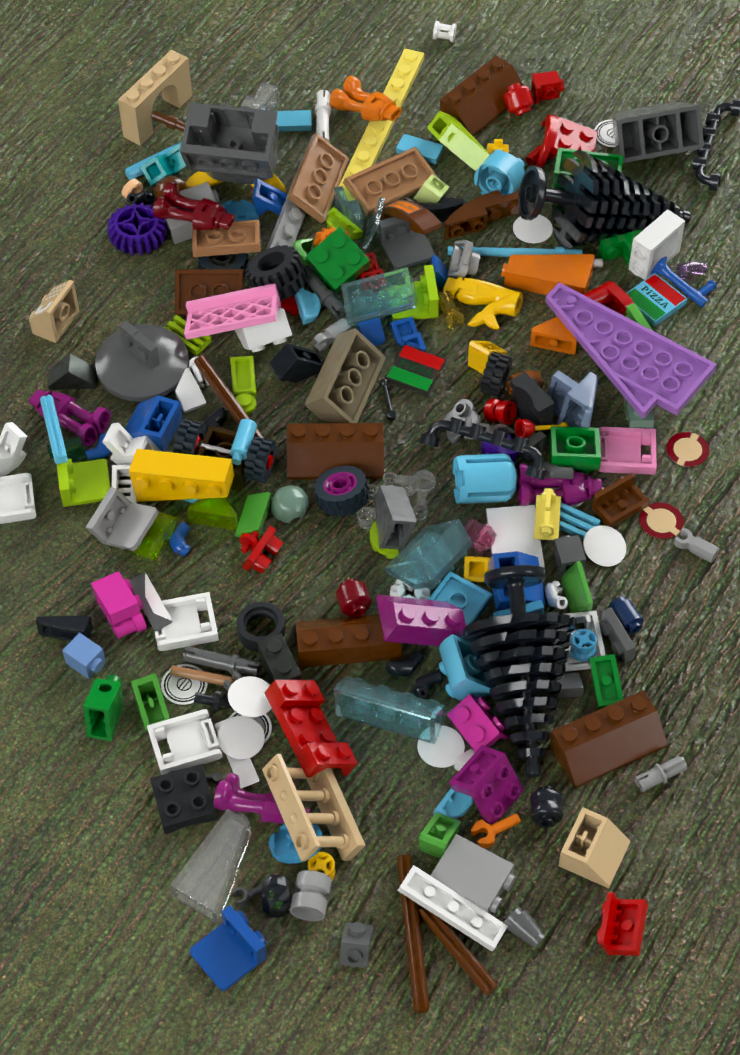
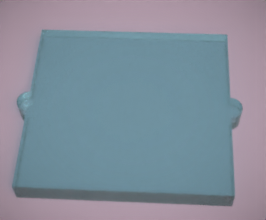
[363,197,385,249]

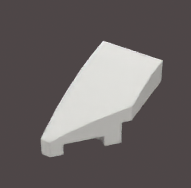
[175,368,206,413]

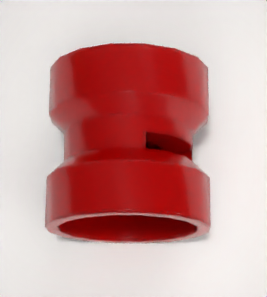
[484,398,517,425]

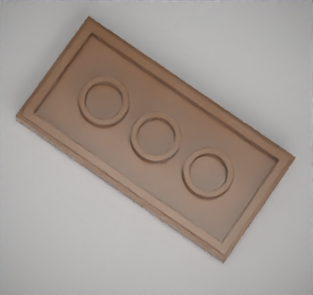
[287,133,349,223]
[343,147,438,216]

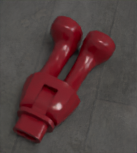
[153,181,235,230]

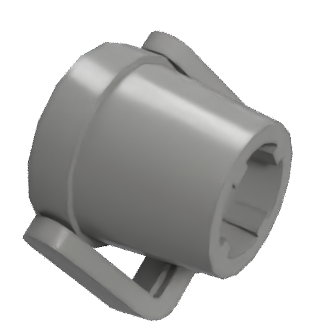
[448,240,480,278]

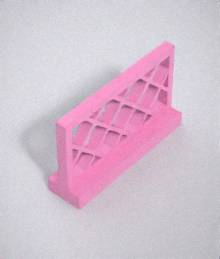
[184,283,281,340]

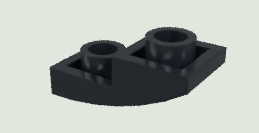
[419,197,464,222]

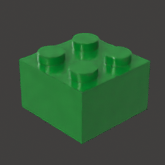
[306,227,370,295]

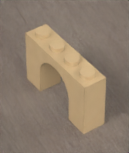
[118,50,192,146]

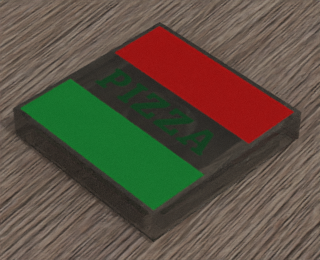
[385,344,447,397]

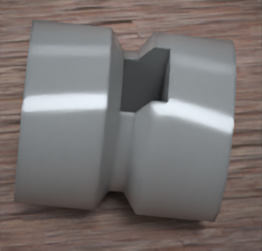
[290,870,332,921]

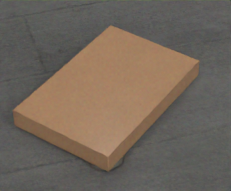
[192,220,261,257]

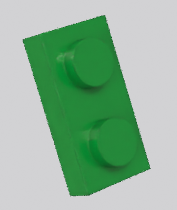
[589,654,624,710]

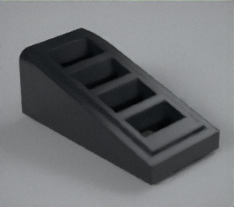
[36,616,93,642]

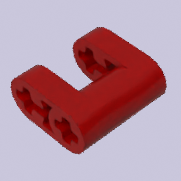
[583,281,634,316]

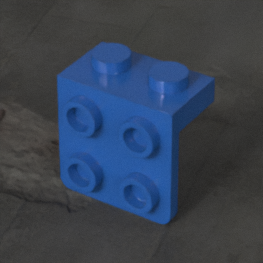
[190,905,267,991]

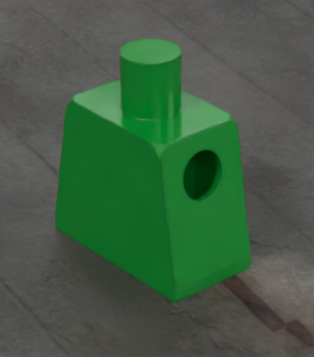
[83,675,123,742]

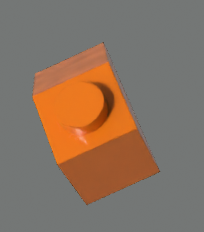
[530,317,579,355]

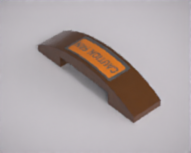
[371,200,442,235]

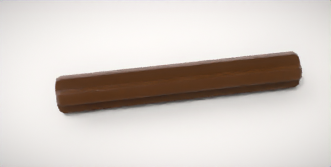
[419,907,497,996]

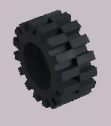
[480,351,513,397]

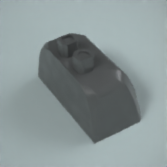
[612,102,704,163]

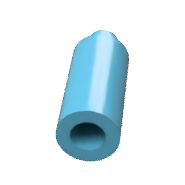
[230,419,257,465]

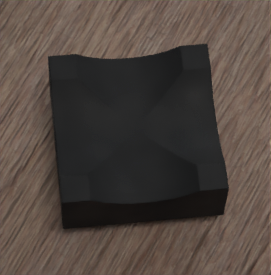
[510,372,554,435]
[150,764,217,834]

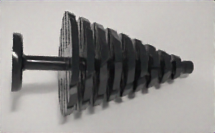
[518,150,691,249]
[463,565,577,778]

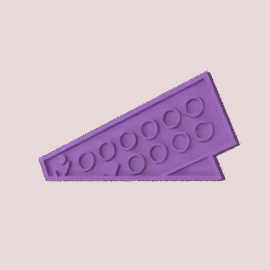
[546,282,717,419]

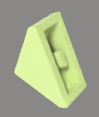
[414,174,449,204]

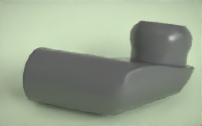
[542,462,574,479]

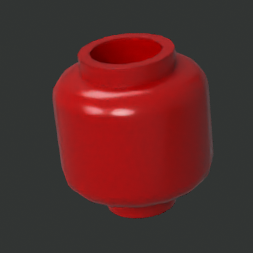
[503,83,534,116]

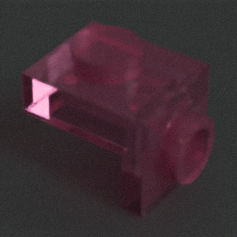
[457,518,497,555]

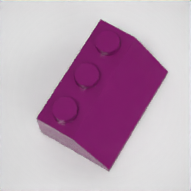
[376,595,466,646]

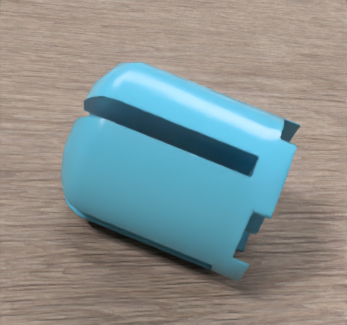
[453,453,517,504]

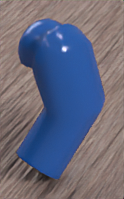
[85,433,111,461]
[169,522,190,556]

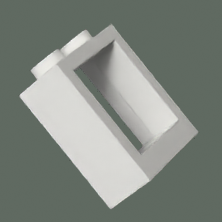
[629,209,685,280]

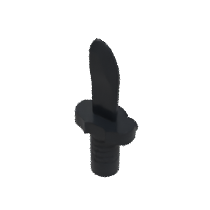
[194,690,233,712]

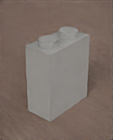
[162,182,223,244]
[431,834,516,914]

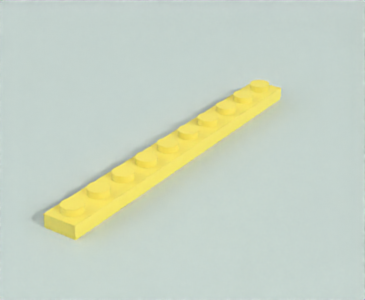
[335,49,424,204]

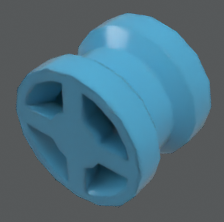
[570,629,597,662]

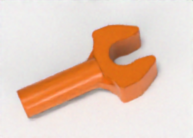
[471,813,521,848]

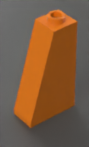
[501,254,595,295]

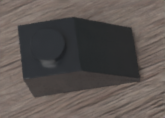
[270,343,324,383]

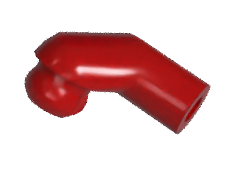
[525,145,556,166]

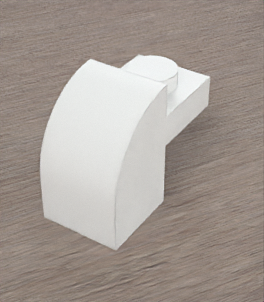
[0,422,27,477]
[102,422,160,465]

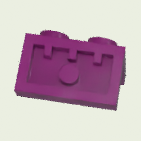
[449,745,524,825]

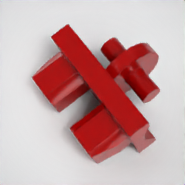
[239,525,283,573]

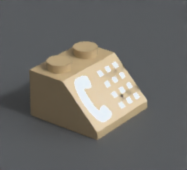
[29,280,79,343]

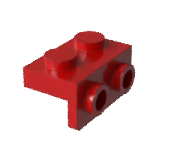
[597,892,648,956]

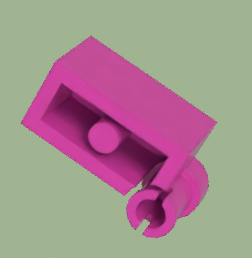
[91,571,147,639]

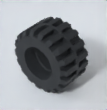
[245,245,308,301]

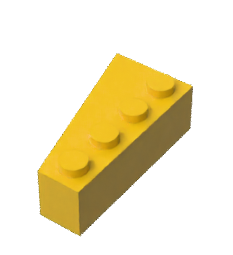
[129,449,235,502]

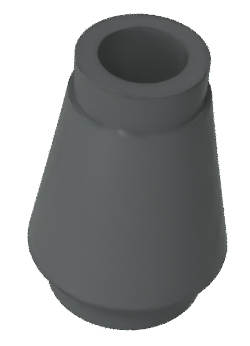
[504,906,545,948]

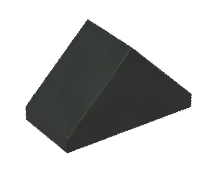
[48,353,97,390]

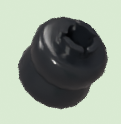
[530,786,564,828]

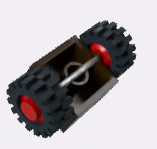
[172,419,277,491]

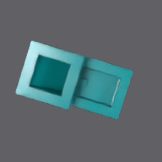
[140,143,187,186]

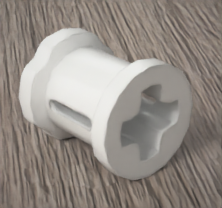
[433,21,457,43]

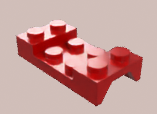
[264,680,358,778]

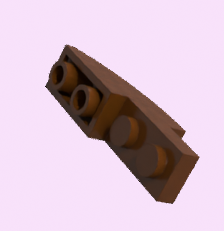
[444,190,519,240]

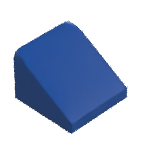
[431,255,448,287]
[358,316,385,346]

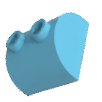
[439,634,493,701]

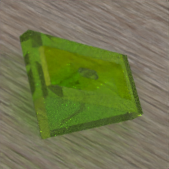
[187,497,238,531]

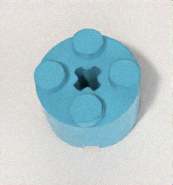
[474,149,525,196]

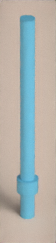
[448,246,582,257]

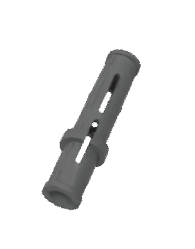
[304,265,347,319]
[183,646,262,678]

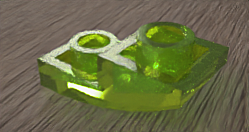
[131,512,178,561]

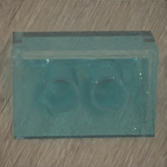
[341,267,417,325]
[385,519,473,590]

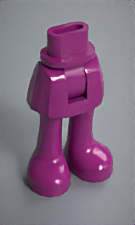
[29,389,111,446]
[517,464,602,506]
[214,772,311,823]

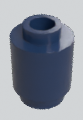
[608,596,644,635]

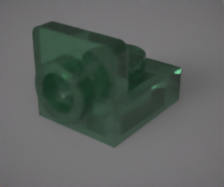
[46,436,86,462]

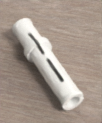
[315,90,331,142]

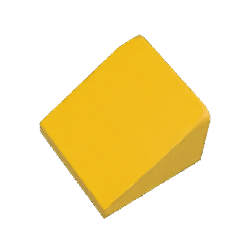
[464,556,490,582]

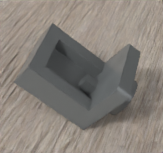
[339,922,373,968]

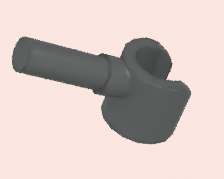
[232,885,262,907]

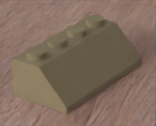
[305,328,386,423]

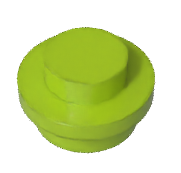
[235,393,257,415]

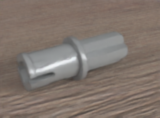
[634,756,687,792]

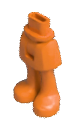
[329,76,402,121]

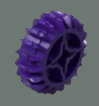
[107,202,167,256]

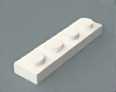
[397,865,508,951]

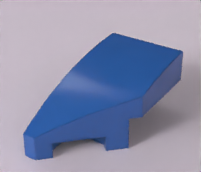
[390,317,426,352]

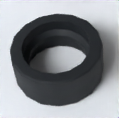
[237,602,285,652]

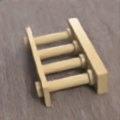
[262,754,366,861]

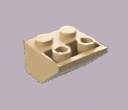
[558,807,630,888]

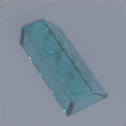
[334,676,445,744]

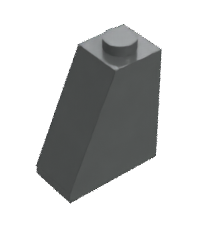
[374,485,416,550]

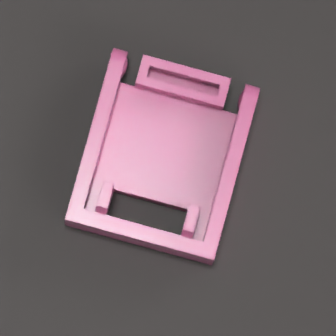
[599,427,657,475]

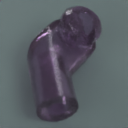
[676,261,707,279]

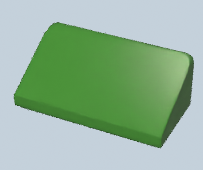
[235,492,272,541]
[561,561,593,613]

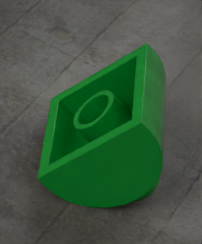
[549,426,601,473]

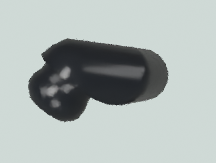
[127,190,155,205]
[204,407,228,433]
[386,651,424,676]
[412,670,443,701]

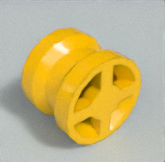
[308,852,335,881]

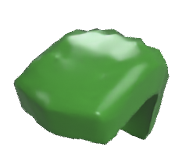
[292,239,314,266]

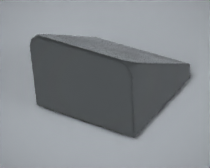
[556,673,584,699]

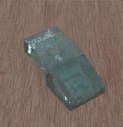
[334,186,363,231]

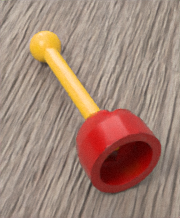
[515,419,568,438]

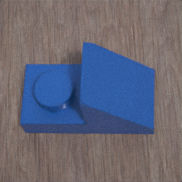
[253,178,288,217]

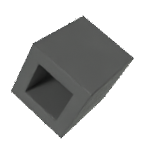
[553,535,586,577]

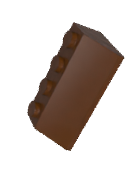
[440,55,523,137]
[287,423,384,480]
[295,614,402,668]
[549,690,668,788]

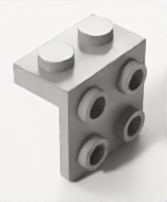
[86,487,159,551]

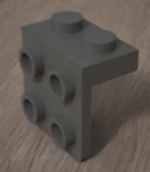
[378,217,435,270]

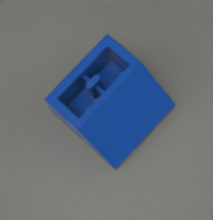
[125,395,182,452]
[488,551,546,611]

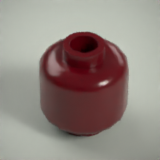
[336,579,372,617]

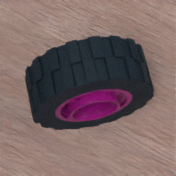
[314,465,370,516]

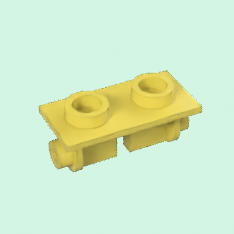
[534,488,561,540]

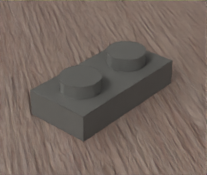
[599,607,636,664]

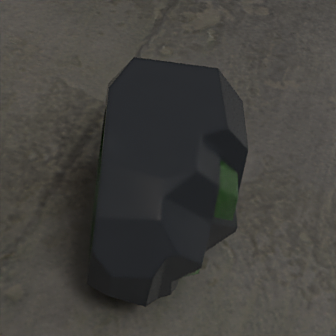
[262,875,291,918]

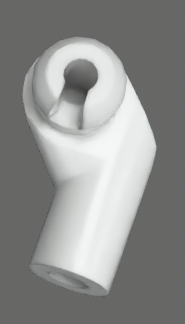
[544,581,568,609]

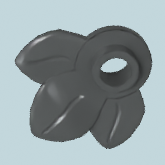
[441,399,480,444]

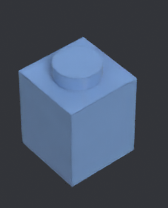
[62,633,106,679]

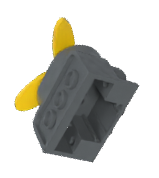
[180,102,287,194]

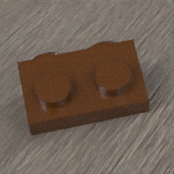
[592,473,650,528]

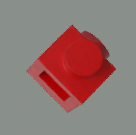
[531,71,564,104]

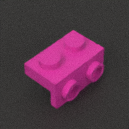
[447,694,509,752]

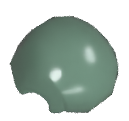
[270,485,310,523]

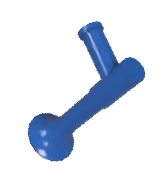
[651,256,717,308]

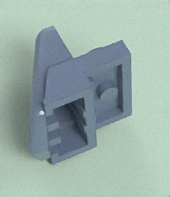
[547,370,598,428]

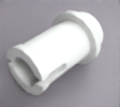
[188,356,210,387]

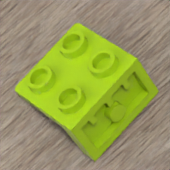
[388,265,439,321]
[57,459,110,507]

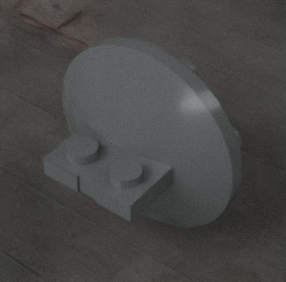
[95,321,189,402]

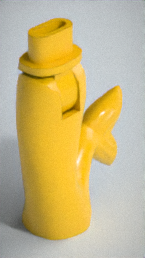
[443,276,523,330]

